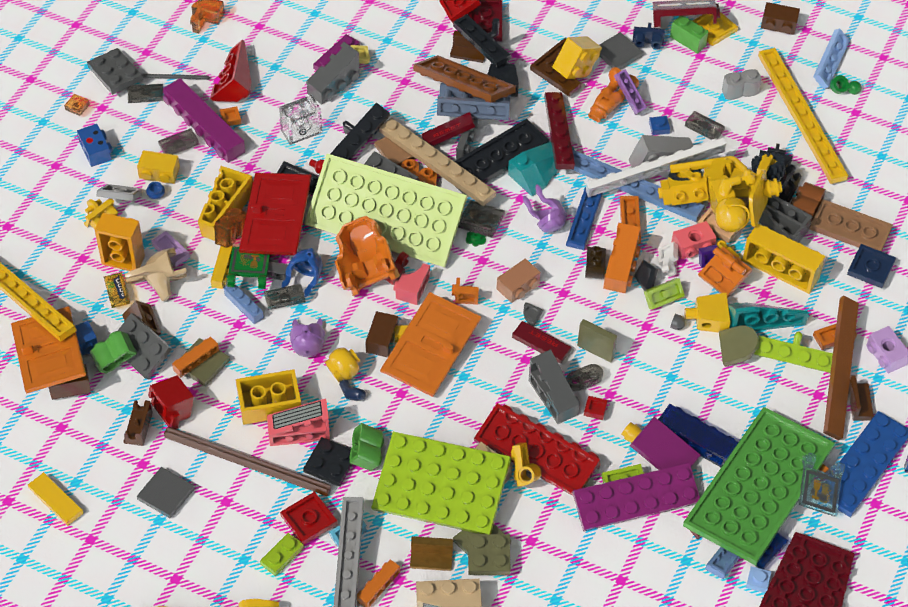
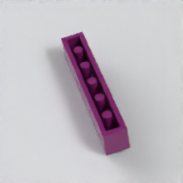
[163,78,245,163]

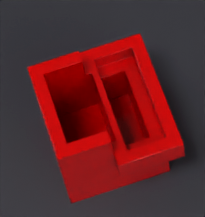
[148,375,194,429]

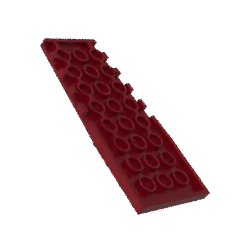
[759,532,855,607]

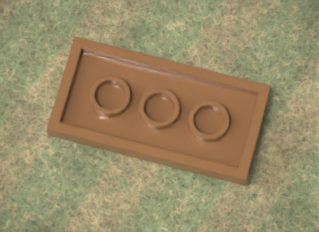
[809,199,893,252]

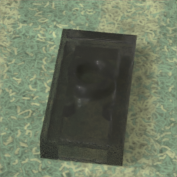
[127,84,164,103]
[158,128,199,155]
[264,284,306,310]

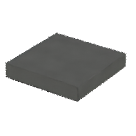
[599,32,643,70]
[137,466,195,519]

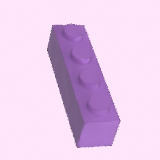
[614,69,647,114]

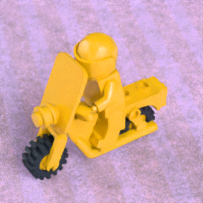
[658,152,786,232]

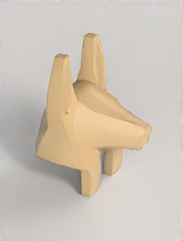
[125,247,187,301]

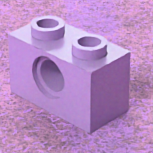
[866,326,908,374]

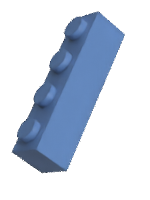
[224,284,264,324]

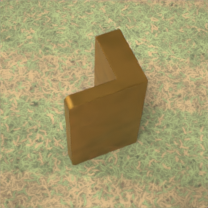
[410,536,453,571]

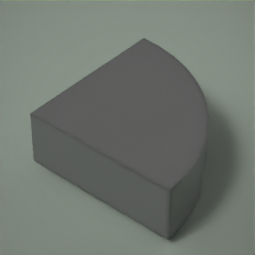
[523,302,543,327]

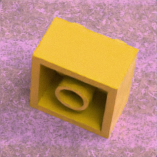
[552,36,602,79]

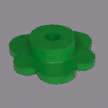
[466,228,486,247]

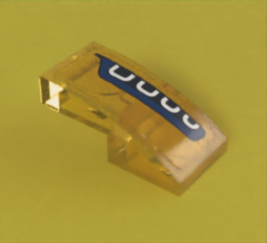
[103,272,131,308]

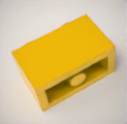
[137,150,180,184]

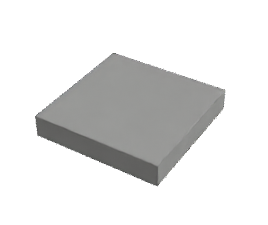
[96,184,143,201]

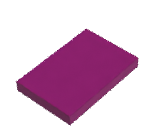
[629,416,700,470]

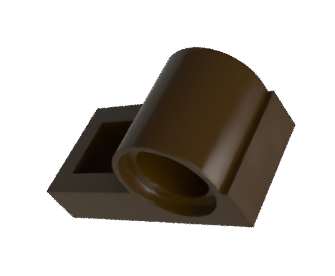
[585,246,606,279]

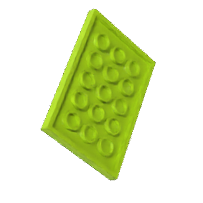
[371,431,511,535]

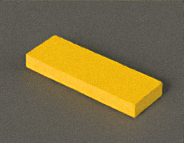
[28,472,83,526]

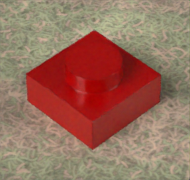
[584,396,608,420]

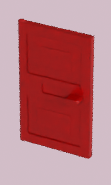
[239,172,312,255]

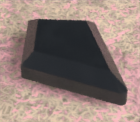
[634,260,658,291]

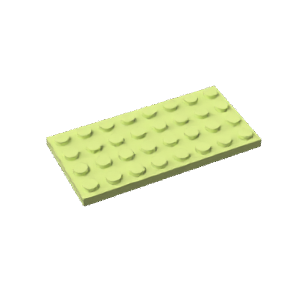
[304,154,468,268]

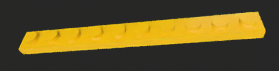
[758,48,848,184]

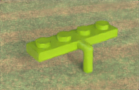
[753,332,833,373]

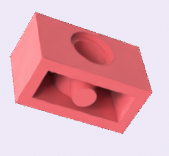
[671,221,717,259]

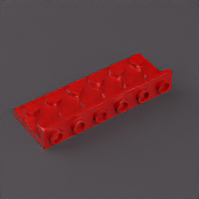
[474,403,601,496]

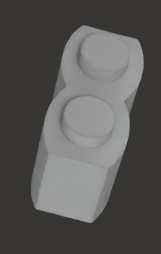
[722,69,762,100]

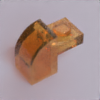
[190,0,225,34]

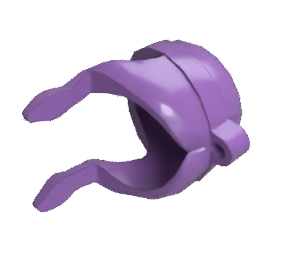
[523,185,567,233]
[289,318,325,357]

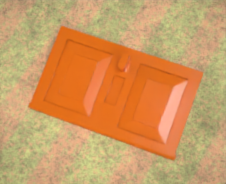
[380,292,482,397]
[11,306,86,394]

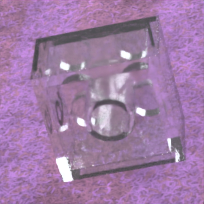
[279,95,323,145]

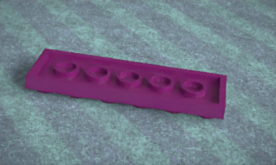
[572,463,700,531]

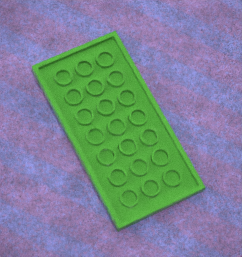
[683,407,835,566]

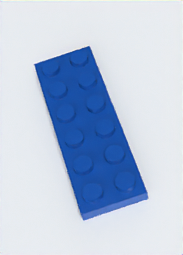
[818,411,908,518]

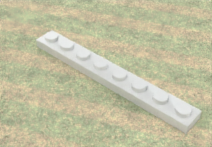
[586,138,727,197]

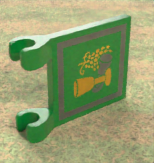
[227,247,270,289]

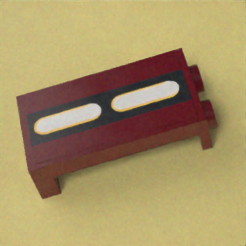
[653,0,720,27]

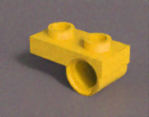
[511,443,541,486]

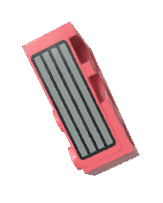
[267,398,330,446]

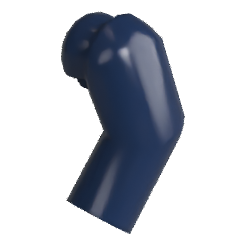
[339,380,366,401]

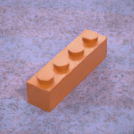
[172,336,219,378]
[357,559,400,607]

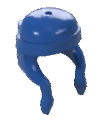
[281,248,323,297]

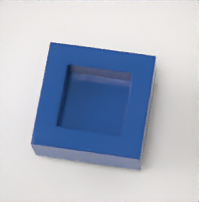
[649,116,670,135]

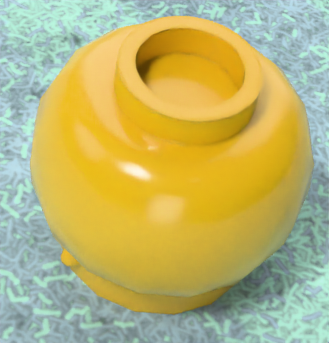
[324,347,361,383]

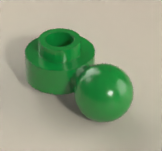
[830,75,862,95]

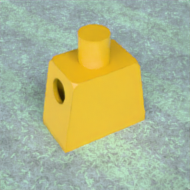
[684,293,730,333]

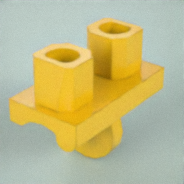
[84,198,118,229]

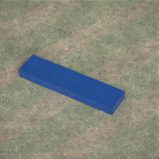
[566,187,603,250]

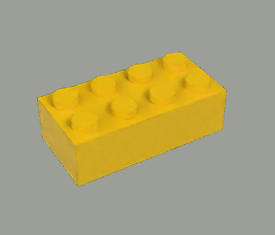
[742,224,825,294]

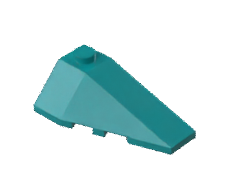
[508,142,574,196]
[728,302,809,331]

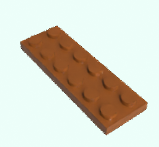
[413,55,516,103]

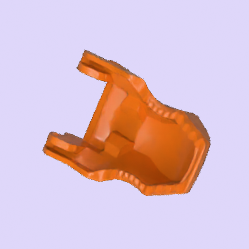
[335,216,400,296]

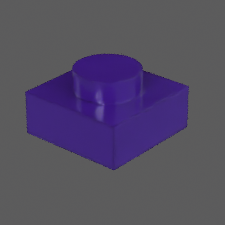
[699,245,719,268]

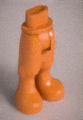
[588,67,639,122]

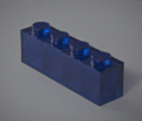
[658,404,739,468]

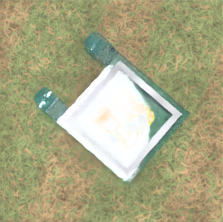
[799,453,845,517]

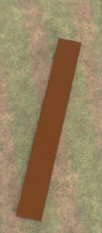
[823,296,859,440]

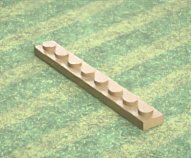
[379,117,496,206]

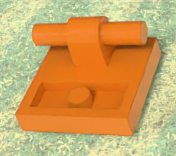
[698,246,752,299]

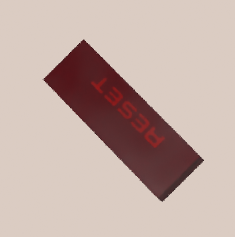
[421,112,475,146]
[512,321,572,364]

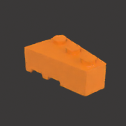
[603,222,641,293]

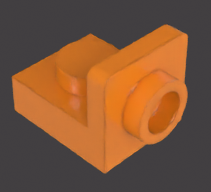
[452,277,479,305]

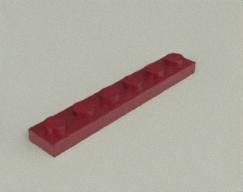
[544,92,575,170]

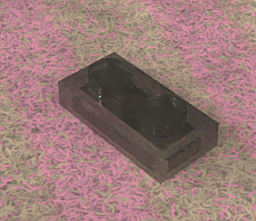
[685,111,725,140]

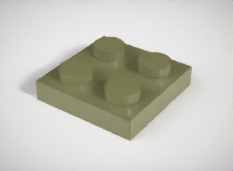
[468,534,511,575]

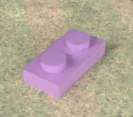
[151,231,190,267]

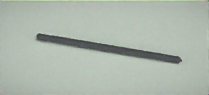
[141,73,210,80]

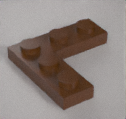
[530,38,582,97]

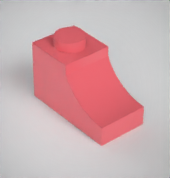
[393,263,430,305]

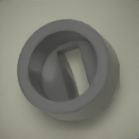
[670,313,685,330]

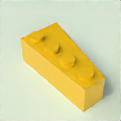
[197,166,253,242]

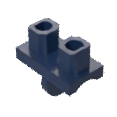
[632,22,665,49]

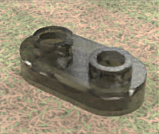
[566,364,603,391]

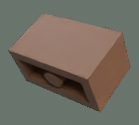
[496,258,541,303]

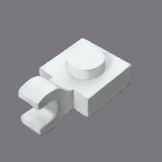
[658,241,678,277]

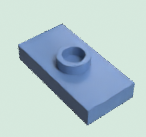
[705,547,740,579]

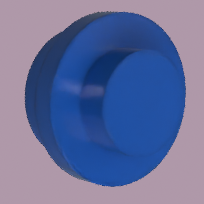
[146,182,165,199]

